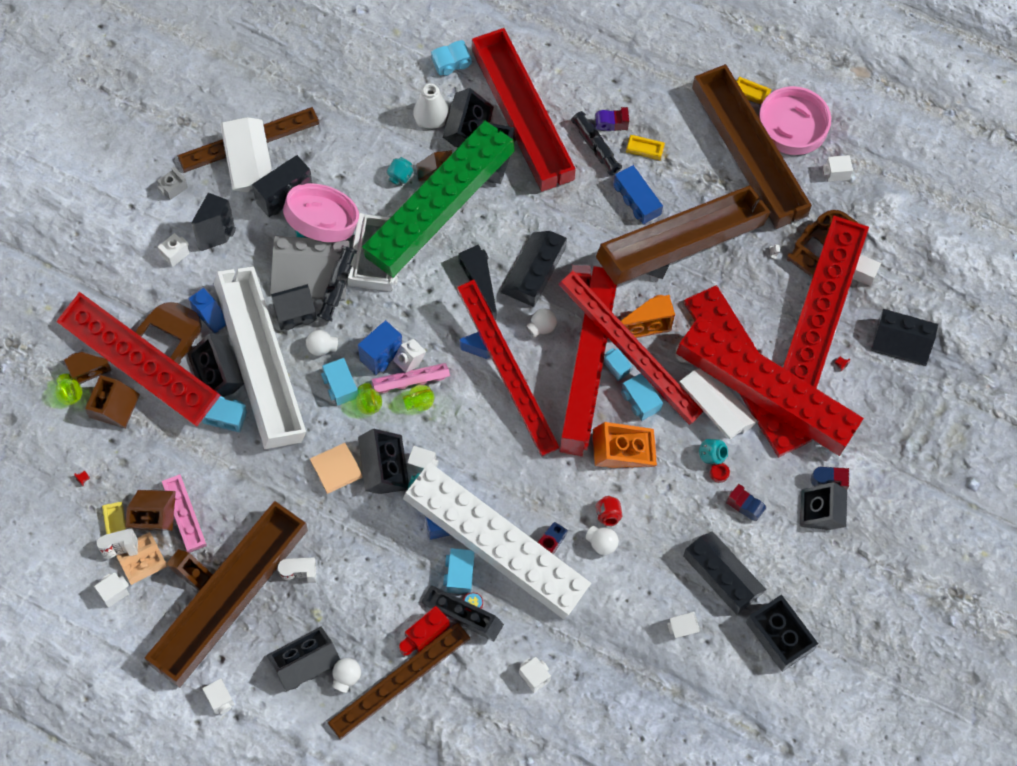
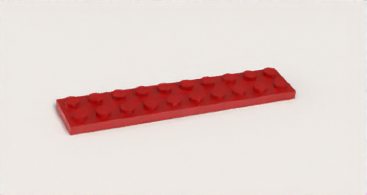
[783,216,869,389]
[684,285,812,458]
[56,292,221,426]

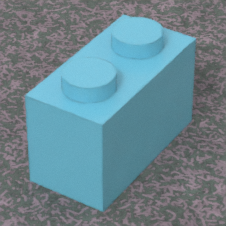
[321,358,359,406]
[621,373,663,421]
[202,396,247,433]
[443,548,475,595]

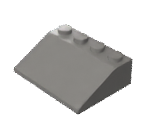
[270,236,350,301]

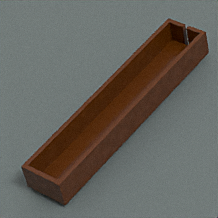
[692,64,812,229]
[596,185,771,285]
[144,501,308,688]

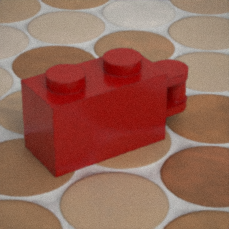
[399,606,450,656]

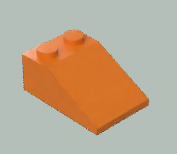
[621,295,675,338]
[592,422,657,468]

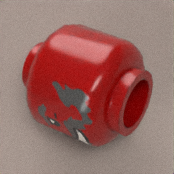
[596,496,623,526]

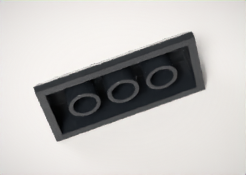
[501,231,567,307]
[683,531,766,615]

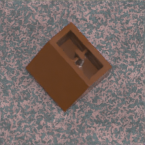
[85,375,140,429]
[125,490,176,531]

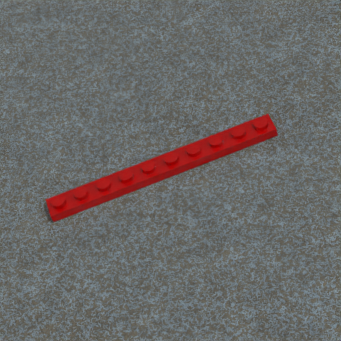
[558,271,704,425]
[456,280,560,457]

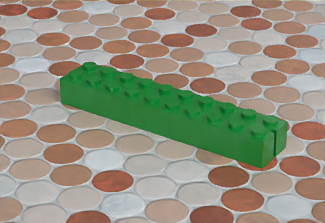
[362,121,515,278]

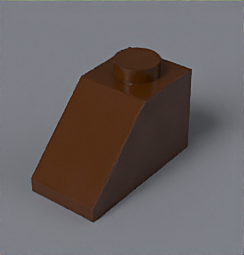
[416,150,452,181]
[64,352,112,386]
[166,549,213,591]

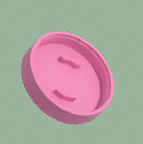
[758,86,831,155]
[283,183,359,242]

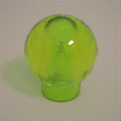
[55,373,83,405]
[356,383,382,415]
[402,385,435,411]

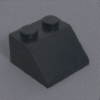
[271,284,317,330]
[800,482,847,530]

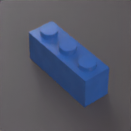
[613,165,663,224]

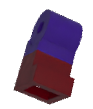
[595,107,630,131]

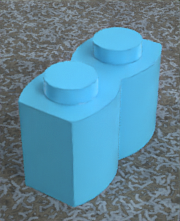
[431,40,472,75]
[604,348,633,381]

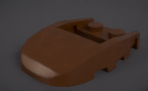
[787,210,858,278]
[136,302,202,364]

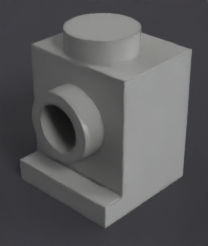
[157,167,188,200]

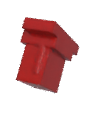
[835,356,850,371]
[74,471,90,487]

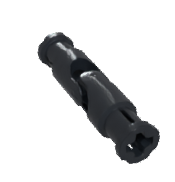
[571,111,622,176]
[317,245,357,322]

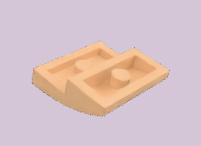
[310,443,363,494]
[116,532,168,585]

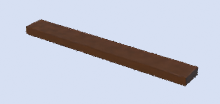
[177,107,320,173]
[327,622,470,740]

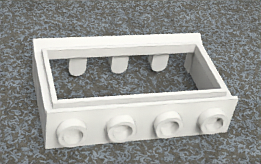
[347,212,398,292]

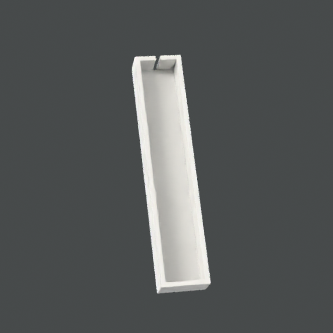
[214,267,306,449]
[403,462,591,619]

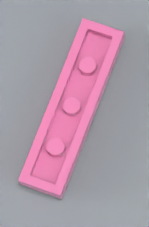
[371,363,450,393]
[162,474,207,553]

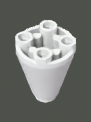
[413,84,449,129]

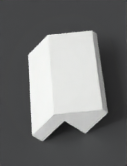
[220,117,272,193]
[679,369,758,440]

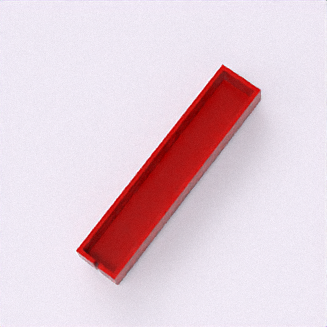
[472,28,576,192]
[560,266,617,457]
[676,316,864,456]

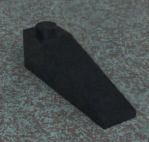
[458,245,497,320]
[422,585,504,642]

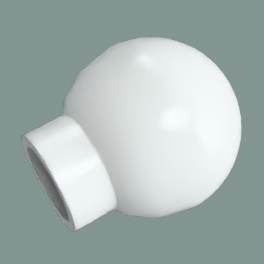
[526,309,557,338]
[306,330,338,356]
[586,526,619,555]
[332,658,361,693]

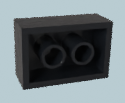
[252,155,312,218]
[746,594,819,672]

